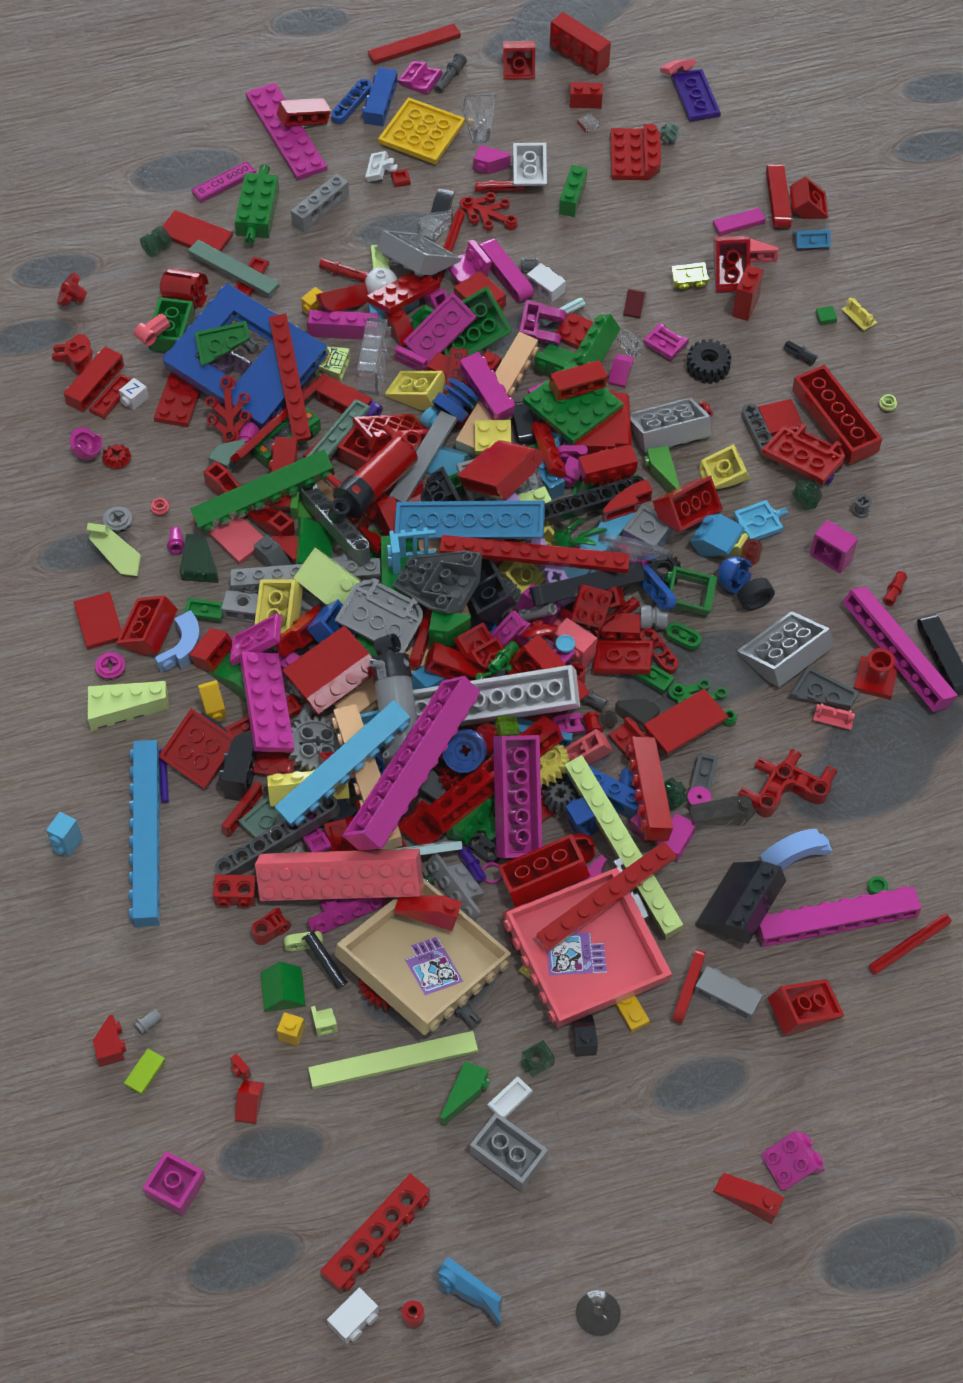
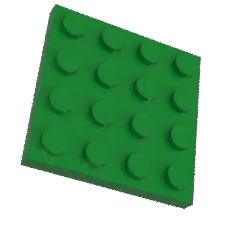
[523,361,624,445]

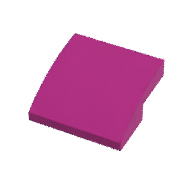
[398,61,442,94]

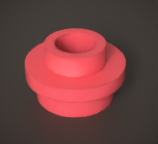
[151,498,169,515]

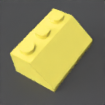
[254,579,303,634]

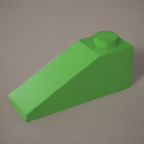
[644,446,680,493]

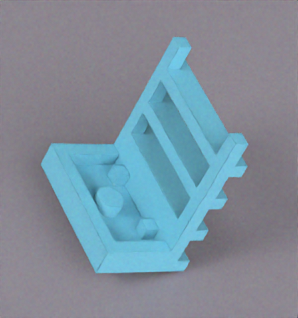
[387,527,436,575]

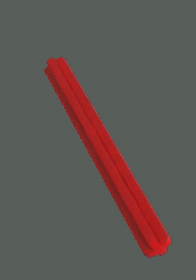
[432,209,465,283]

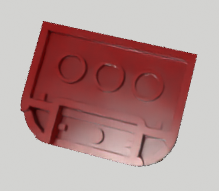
[610,124,661,180]
[762,424,845,485]

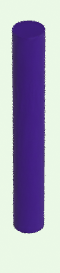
[158,749,169,804]

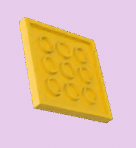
[378,97,465,165]

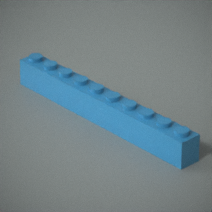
[129,740,160,927]

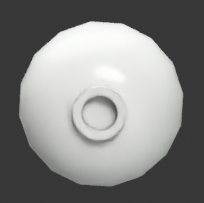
[365,267,397,294]

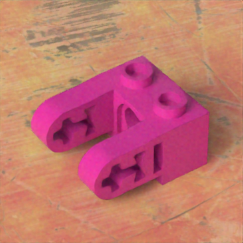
[519,300,566,346]

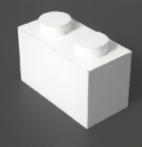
[527,263,566,303]
[327,1287,379,1345]

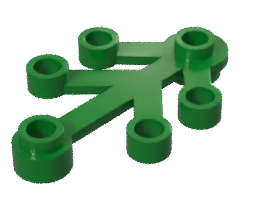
[668,679,737,727]

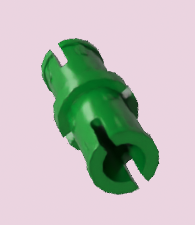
[488,641,519,673]

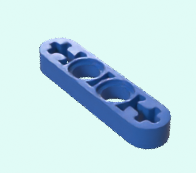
[331,79,371,124]
[638,565,676,610]

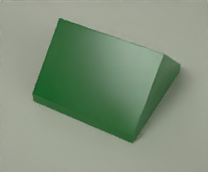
[260,961,306,1012]

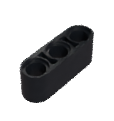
[512,401,537,446]

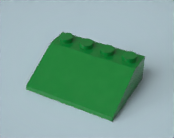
[444,286,513,356]

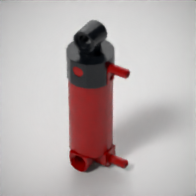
[326,424,421,523]

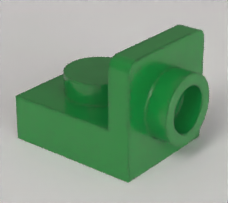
[412,305,435,330]

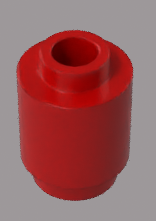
[402,1300,425,1329]

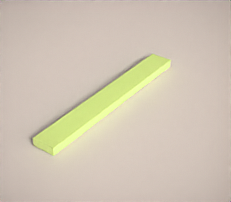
[308,1031,478,1089]

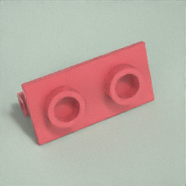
[813,703,855,730]

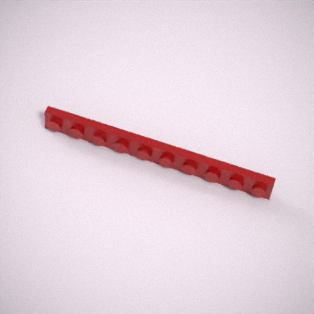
[439,535,630,573]

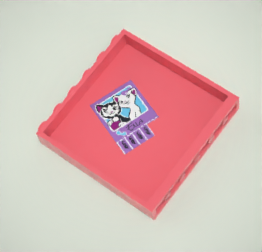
[504,868,672,1028]

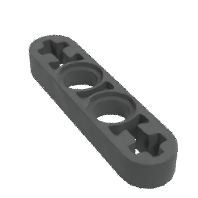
[742,403,774,462]

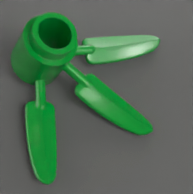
[552,518,607,548]

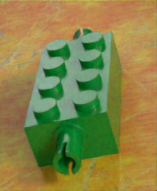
[235,164,279,245]

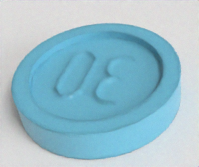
[556,635,575,653]

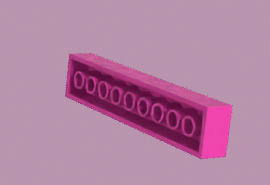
[342,676,481,851]

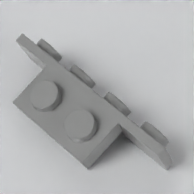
[426,853,484,922]

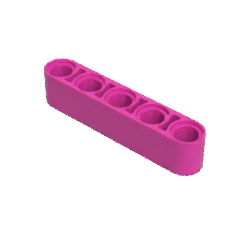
[478,238,534,303]

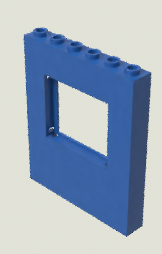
[162,283,329,429]

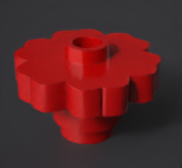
[57,272,87,306]

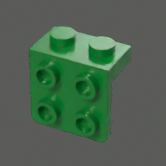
[534,344,575,375]

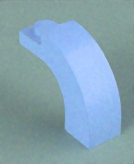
[155,610,201,673]
[760,829,833,871]

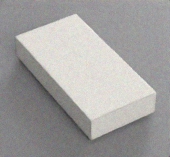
[487,1076,533,1119]

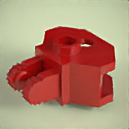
[52,334,93,373]

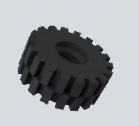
[686,339,731,384]

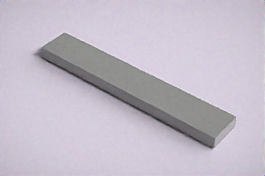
[389,411,457,502]

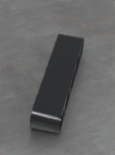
[917,614,963,695]

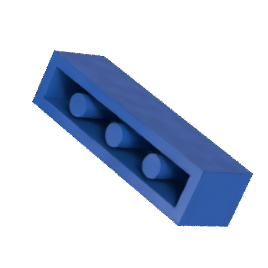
[362,67,398,126]

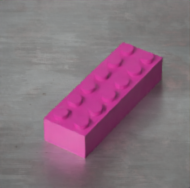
[493,735,542,858]

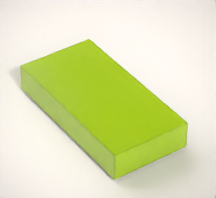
[124,1048,166,1095]

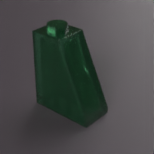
[180,533,219,583]

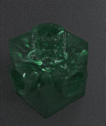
[792,480,822,509]
[664,777,687,811]

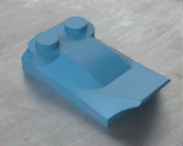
[437,1257,502,1328]

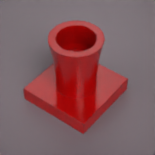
[854,648,898,700]

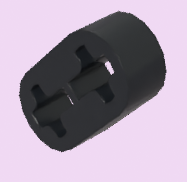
[467,833,500,863]

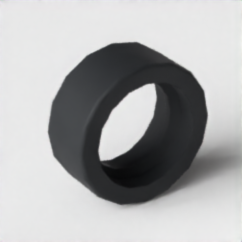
[737,577,775,611]

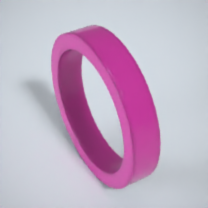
[482,862,503,884]

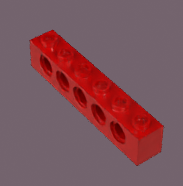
[320,1173,430,1294]

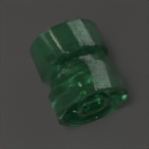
[140,226,172,257]

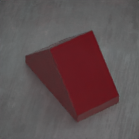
[623,288,647,319]

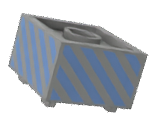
[621,504,672,557]

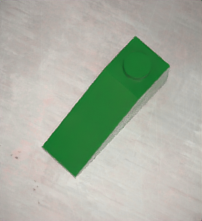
[440,1061,491,1126]

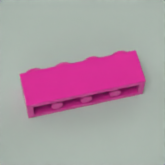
[308,310,379,340]
[459,352,515,420]

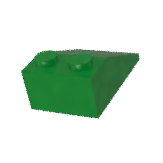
[207,650,247,702]

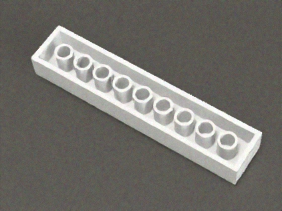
[413,665,580,727]

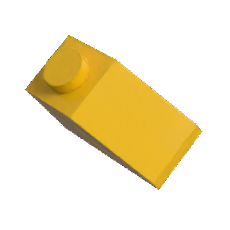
[198,680,227,722]

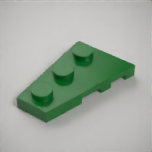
[194,321,251,367]

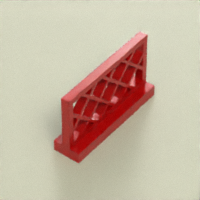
[352,414,430,451]

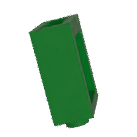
[665,566,717,617]

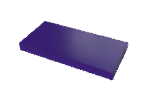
[671,69,721,122]

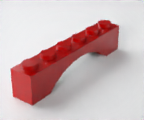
[203,461,295,536]

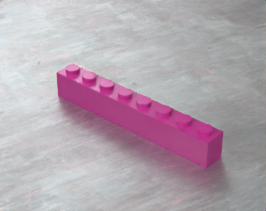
[842,586,958,712]
[757,886,921,948]

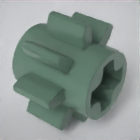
[660,123,680,143]

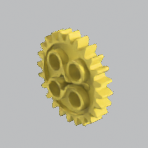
[540,744,570,787]

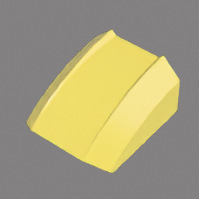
[699,444,750,489]

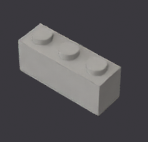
[694,966,763,1023]

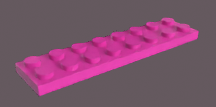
[246,82,327,181]

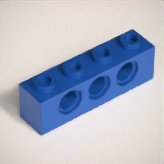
[566,765,638,819]

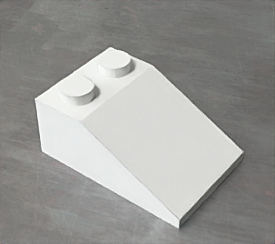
[513,143,547,186]

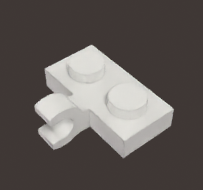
[365,151,398,182]

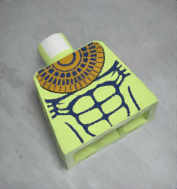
[315,347,350,382]

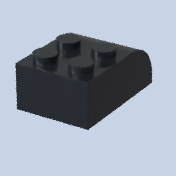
[219,731,257,801]

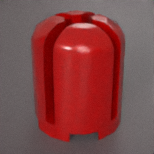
[159,268,209,307]

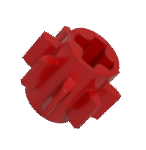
[438,768,464,790]

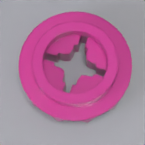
[95,652,126,680]

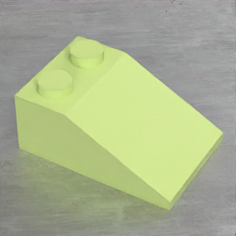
[294,548,361,605]

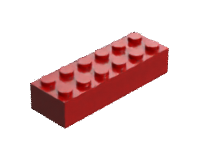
[792,364,882,465]

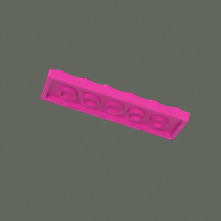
[240,651,294,753]

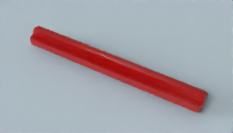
[868,914,952,975]

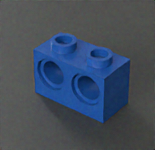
[566,797,597,836]

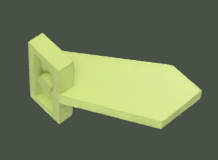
[87,523,142,577]

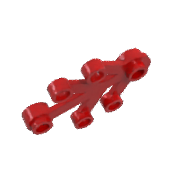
[460,192,518,231]
[205,375,252,443]

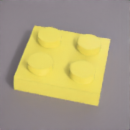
[475,420,511,455]

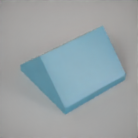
[425,446,470,476]

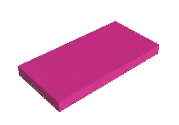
[403,292,477,365]

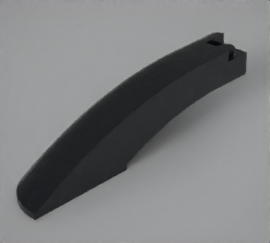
[420,466,517,622]

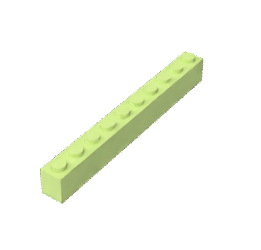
[565,755,683,940]

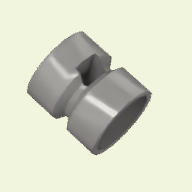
[639,605,668,630]

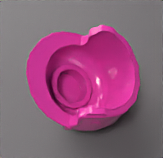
[70,427,102,461]

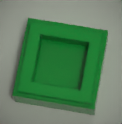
[815,306,838,325]

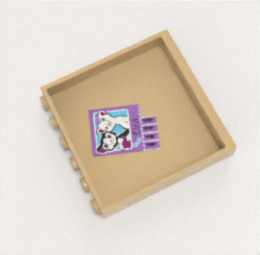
[334,878,511,1035]

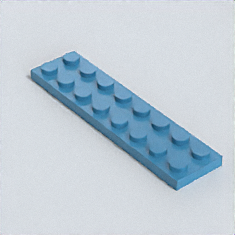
[395,500,545,540]

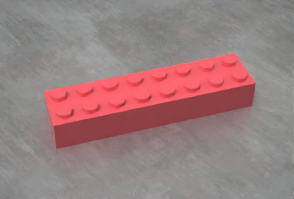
[255,849,424,901]

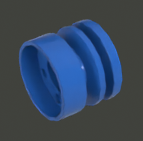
[432,377,480,424]
[443,729,487,773]

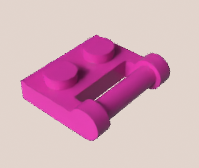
[643,323,689,361]

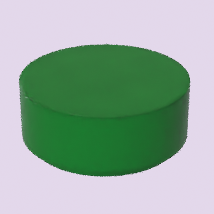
[867,876,888,895]

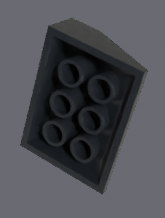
[695,861,786,944]

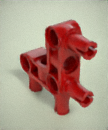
[737,749,837,818]

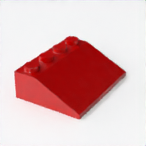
[282,626,373,716]

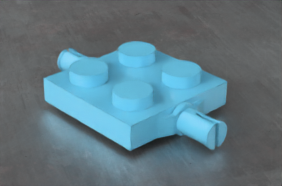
[733,500,788,543]

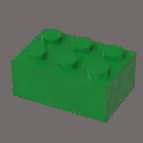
[149,297,195,352]

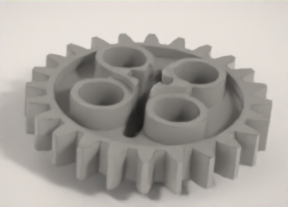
[285,716,342,772]

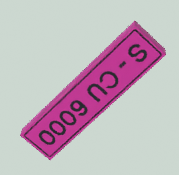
[191,161,256,203]

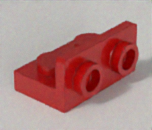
[608,717,650,761]
[324,816,359,851]

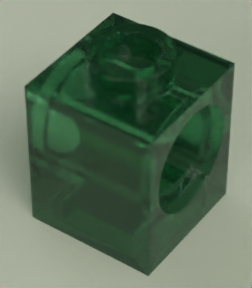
[521,1040,555,1077]

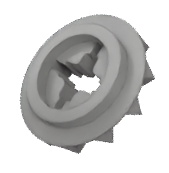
[103,507,133,532]

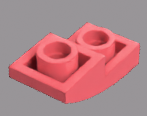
[660,59,697,75]

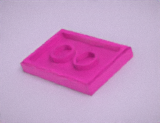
[230,613,282,666]

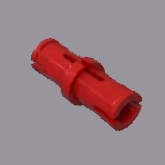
[882,571,908,606]

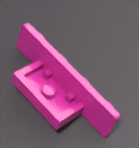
[307,897,387,934]

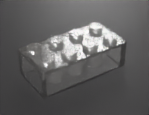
[357,317,392,396]

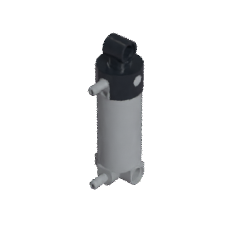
[369,633,417,768]

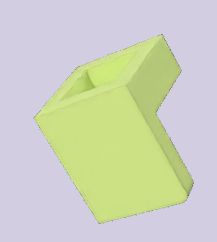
[311,1006,338,1037]

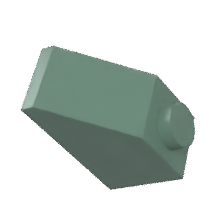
[208,439,246,473]

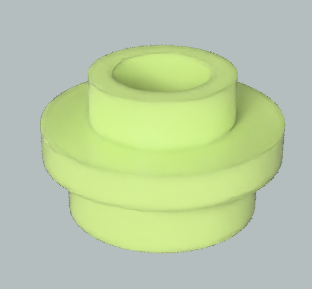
[879,394,897,411]

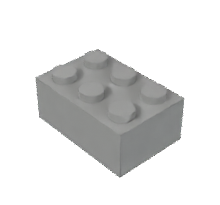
[470,1112,548,1192]

